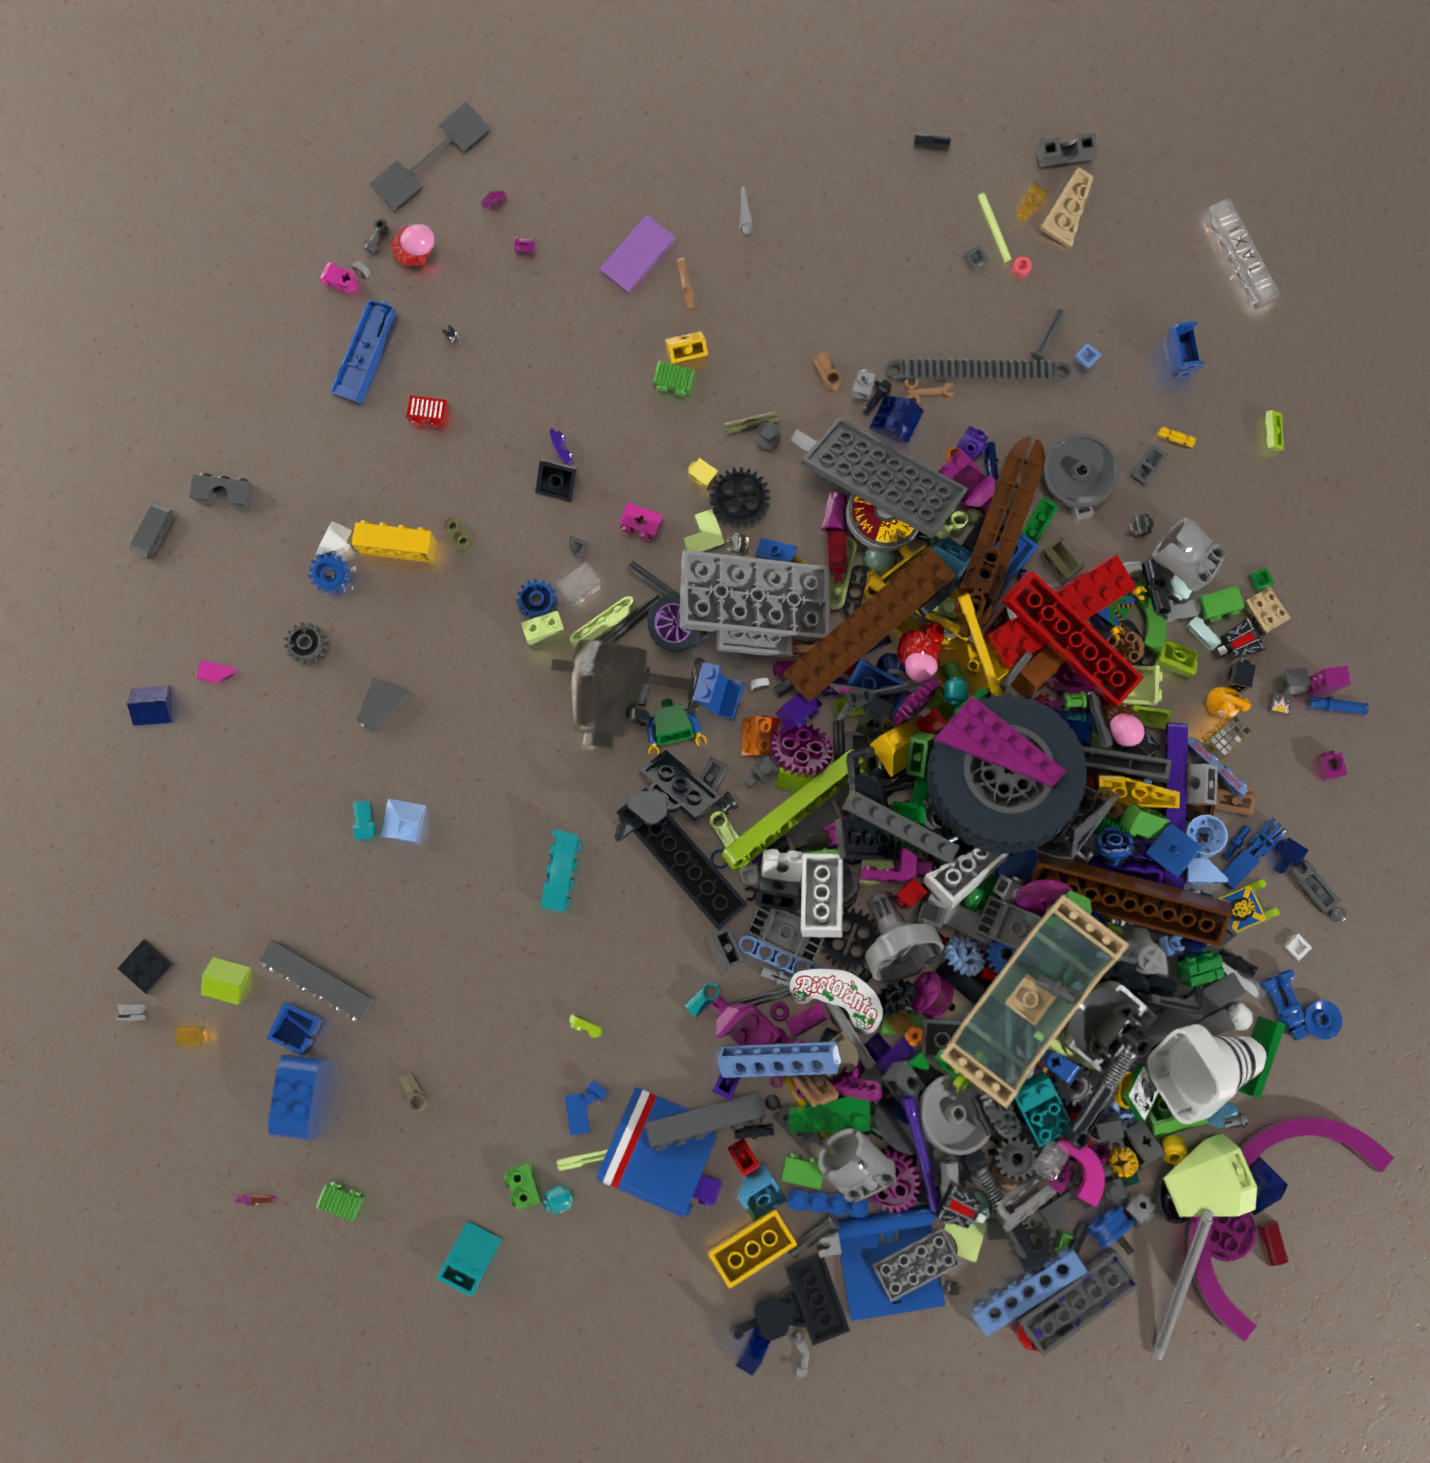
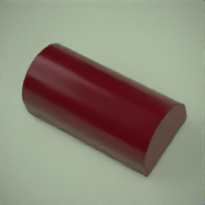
[1257,1221,1289,1266]

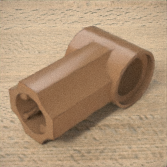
[812,352,841,392]

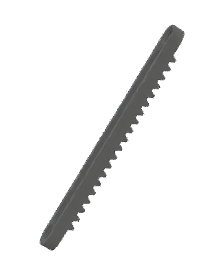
[885,358,1072,382]

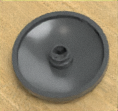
[1043,433,1120,509]

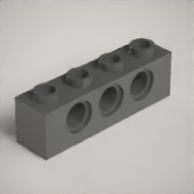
[881,1061,927,1137]

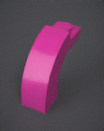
[1055,1139,1105,1207]

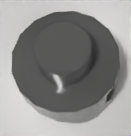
[755,422,781,449]

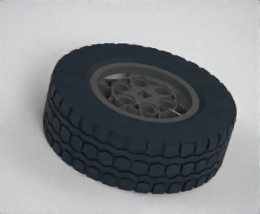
[927,695,1087,854]

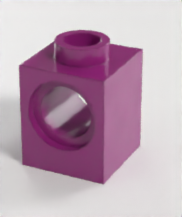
[1317,750,1348,781]

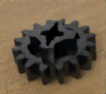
[877,979,918,1015]

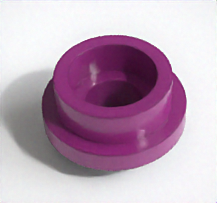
[770,1002,790,1022]

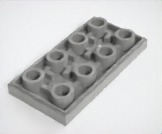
[872,1228,962,1302]

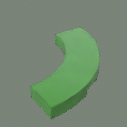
[1133,578,1167,655]

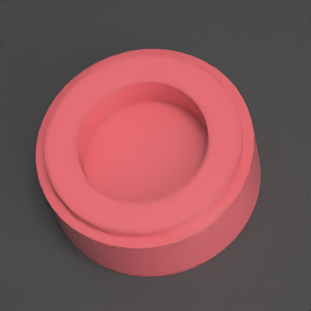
[1012,256,1032,276]

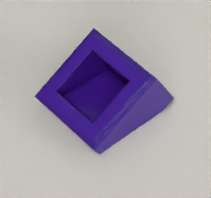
[864,1032,890,1061]

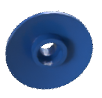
[1305,1000,1342,1040]

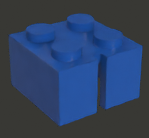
[266,1002,324,1056]

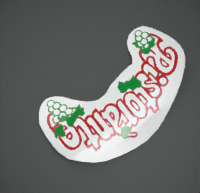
[790,969,883,1034]

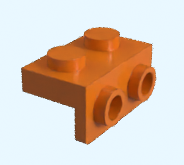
[741,716,771,757]

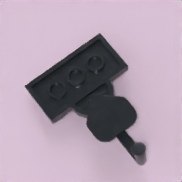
[835,746,899,862]
[615,750,722,842]
[1092,950,1204,1015]
[729,1254,850,1346]

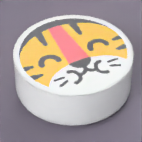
[750,677,770,691]

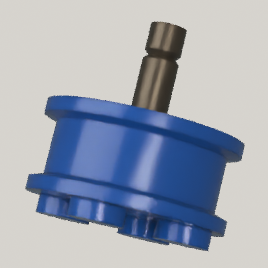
[1087,1203,1135,1256]

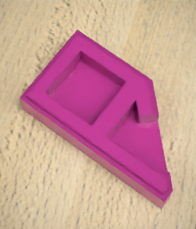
[196,660,237,684]

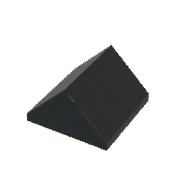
[535,459,579,502]

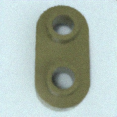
[444,517,474,553]

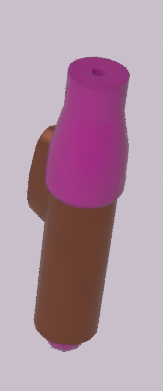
[235,1195,275,1206]

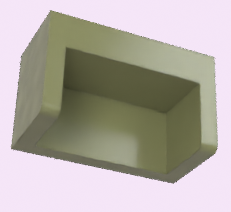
[1041,537,1085,583]

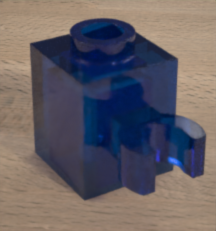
[1273,837,1309,874]

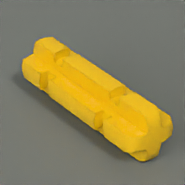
[1159,427,1196,448]

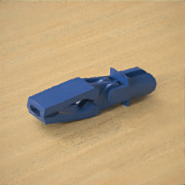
[1221,817,1287,890]

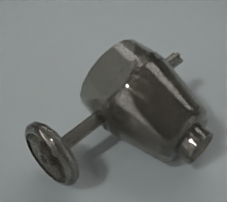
[551,640,705,748]

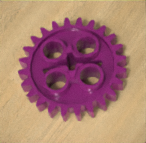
[890,678,941,727]
[770,723,833,778]
[869,1148,923,1213]

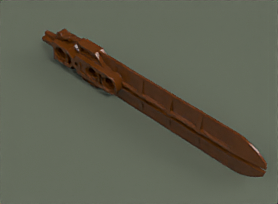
[954,436,1045,638]

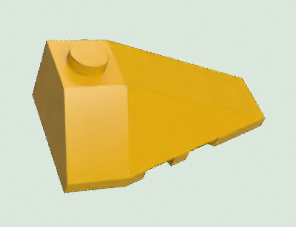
[870,715,923,777]
[1099,774,1180,808]

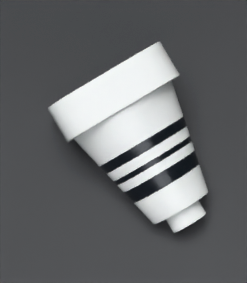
[1147,1024,1266,1124]

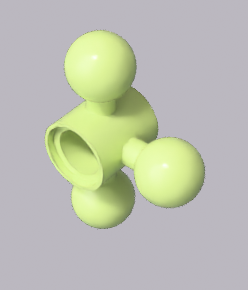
[936,508,980,539]

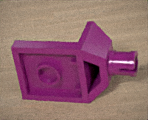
[938,449,995,513]
[858,849,932,884]
[710,995,783,1046]

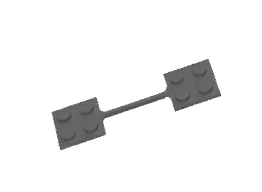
[370,102,491,210]

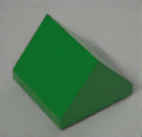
[907,1052,929,1071]

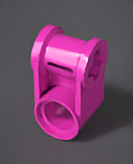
[319,262,358,293]

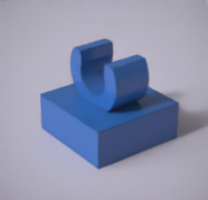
[583,1080,608,1106]

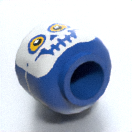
[877,653,906,678]

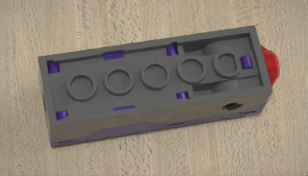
[1015,1247,1141,1357]

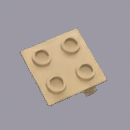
[1244,587,1291,635]

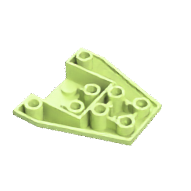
[1164,1133,1257,1217]

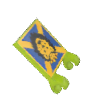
[1217,879,1280,933]

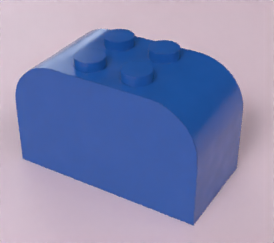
[268,1054,328,1140]

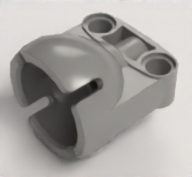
[1152,517,1226,591]
[818,1129,895,1202]

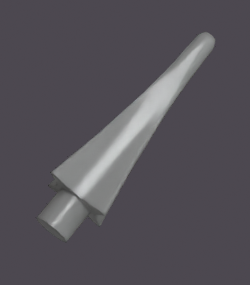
[740,187,753,235]

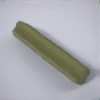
[724,411,779,434]

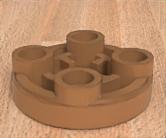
[1106,629,1145,665]

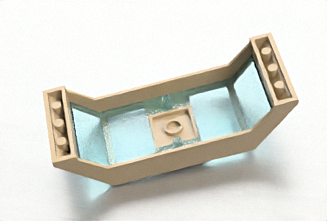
[940,895,1129,1108]

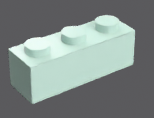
[1186,616,1222,652]

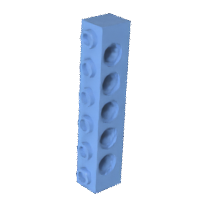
[717,1042,841,1078]
[973,1247,1088,1337]

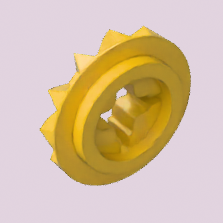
[1107,1146,1138,1178]

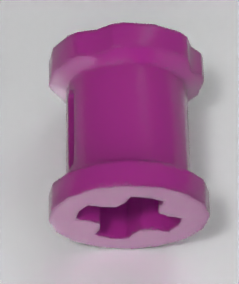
[514,236,535,254]

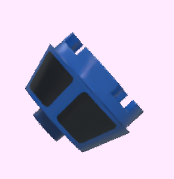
[1094,826,1134,866]

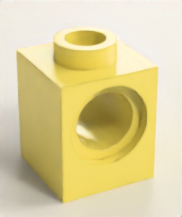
[688,458,718,490]

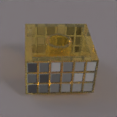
[1201,715,1252,760]

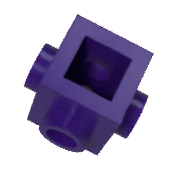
[956,426,989,458]

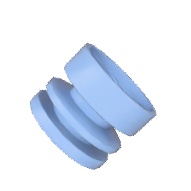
[1185,815,1228,859]

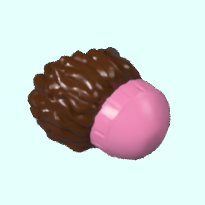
[1103,702,1144,747]

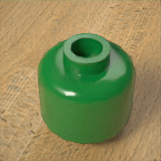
[961,885,988,911]

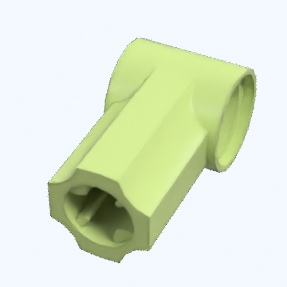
[710,811,739,848]

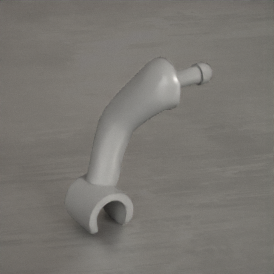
[792,1332,810,1379]

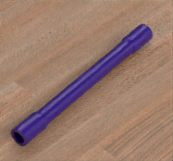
[902,1095,940,1212]

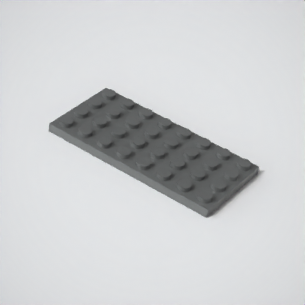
[801,417,968,538]

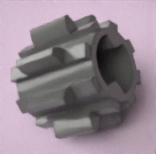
[1129,514,1154,536]

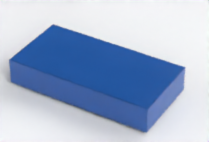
[565,1093,590,1135]

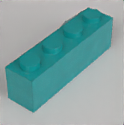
[540,829,582,913]

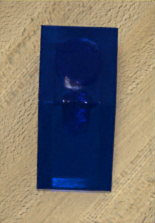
[735,1327,771,1376]

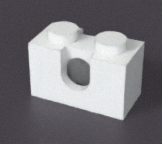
[761,849,802,882]

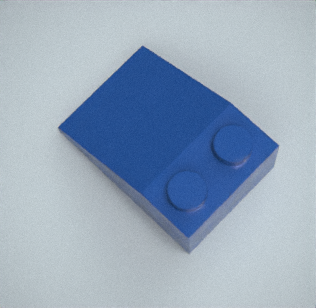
[846,659,909,717]

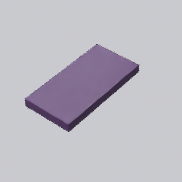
[599,214,675,293]

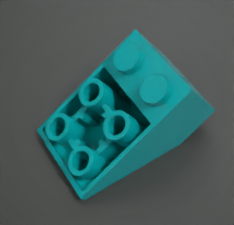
[1013,1071,1071,1147]
[436,1221,502,1297]

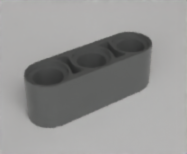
[130,502,173,559]

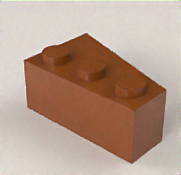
[1012,644,1066,699]

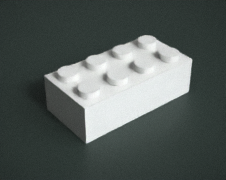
[801,854,843,937]

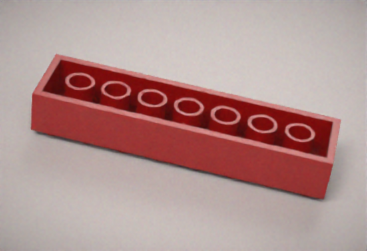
[983,555,1137,669]
[1002,572,1144,706]

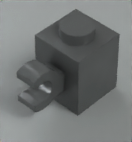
[745,755,779,787]
[1096,1111,1127,1150]
[1102,1165,1127,1204]

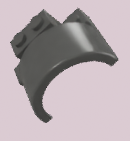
[1063,981,1158,1076]

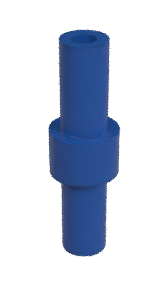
[1222,825,1251,860]

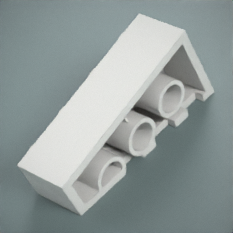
[923,848,1008,910]

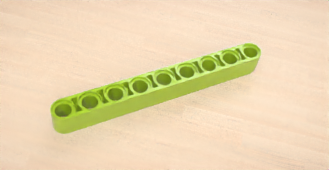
[721,749,867,871]

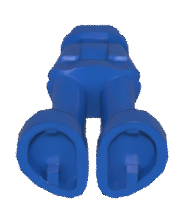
[1259,969,1309,1041]

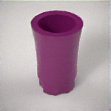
[821,492,848,533]

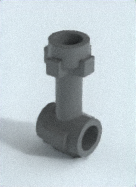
[364,219,389,254]

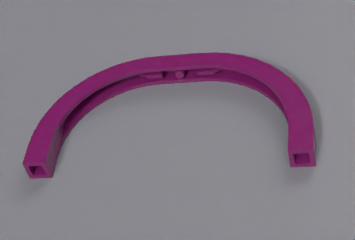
[1188,1117,1395,1342]

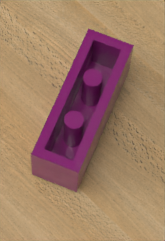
[1307,665,1351,696]

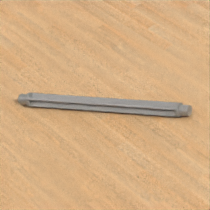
[1153,1209,1214,1360]

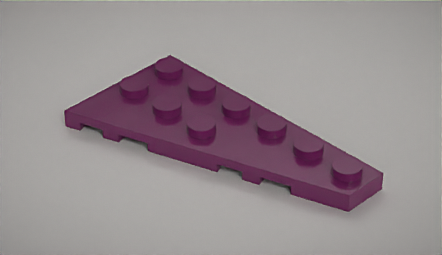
[934,696,1066,787]

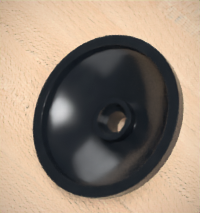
[1155,1164,1191,1224]

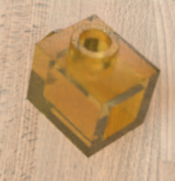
[175,1026,207,1047]

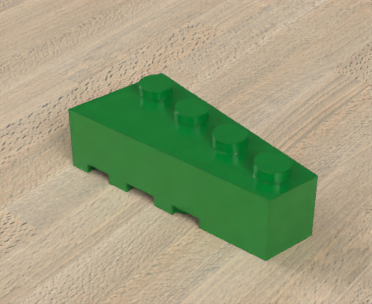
[789,1095,870,1133]

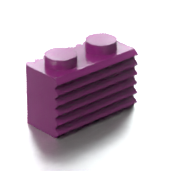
[785,1002,829,1038]

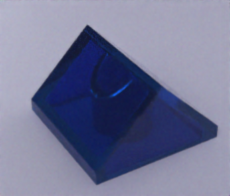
[127,685,172,726]

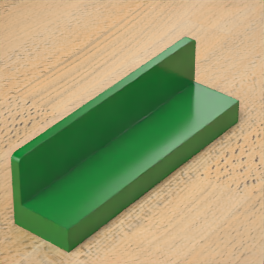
[1236,1016,1286,1099]

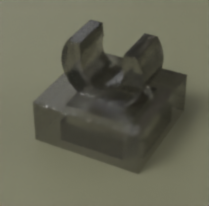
[727,533,749,556]

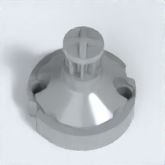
[865,891,944,982]
[1120,923,1178,978]

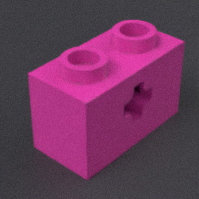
[620,502,663,541]

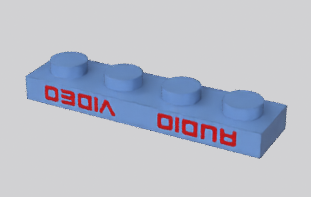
[1188,737,1248,800]

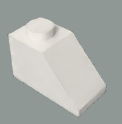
[315,521,353,556]

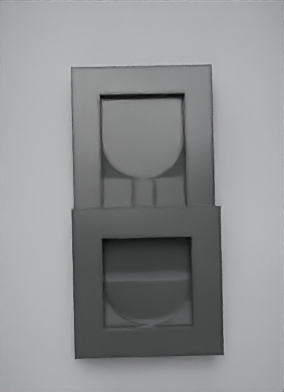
[1131,444,1168,485]

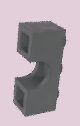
[1037,133,1098,167]
[189,473,253,508]
[1037,1176,1103,1231]

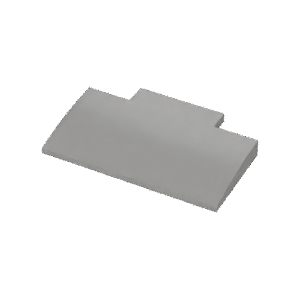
[680,550,830,658]

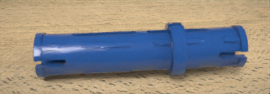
[1308,696,1369,715]

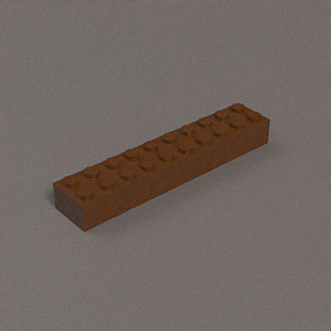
[783,547,956,703]
[1028,852,1233,947]

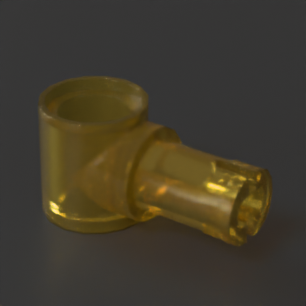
[1017,181,1049,219]

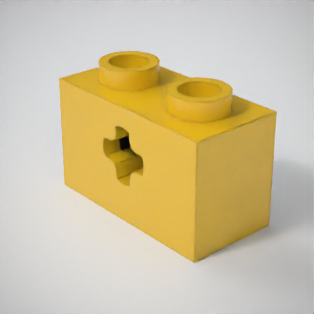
[665,331,708,364]

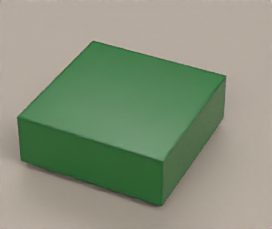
[1248,567,1275,592]

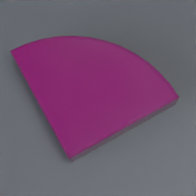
[481,191,506,208]

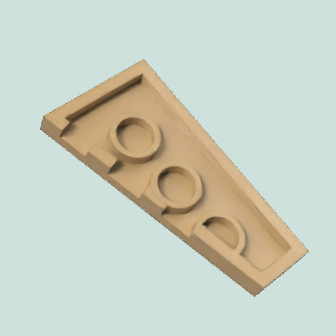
[1039,167,1093,249]

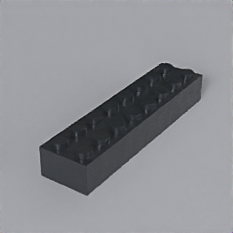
[616,787,748,930]

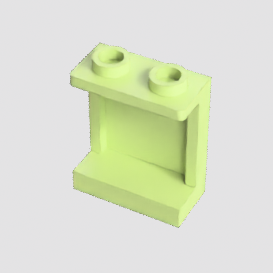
[521,611,567,649]
[1123,665,1163,706]

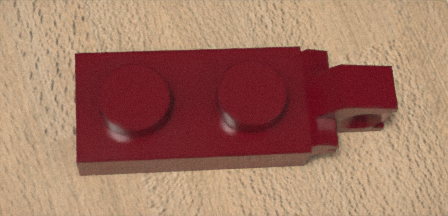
[826,531,848,584]

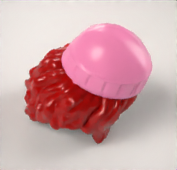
[390,224,434,266]
[897,630,941,683]

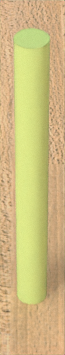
[978,193,1012,263]

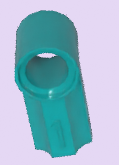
[352,801,376,841]
[684,982,721,1018]

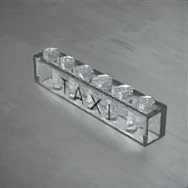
[1205,198,1280,310]

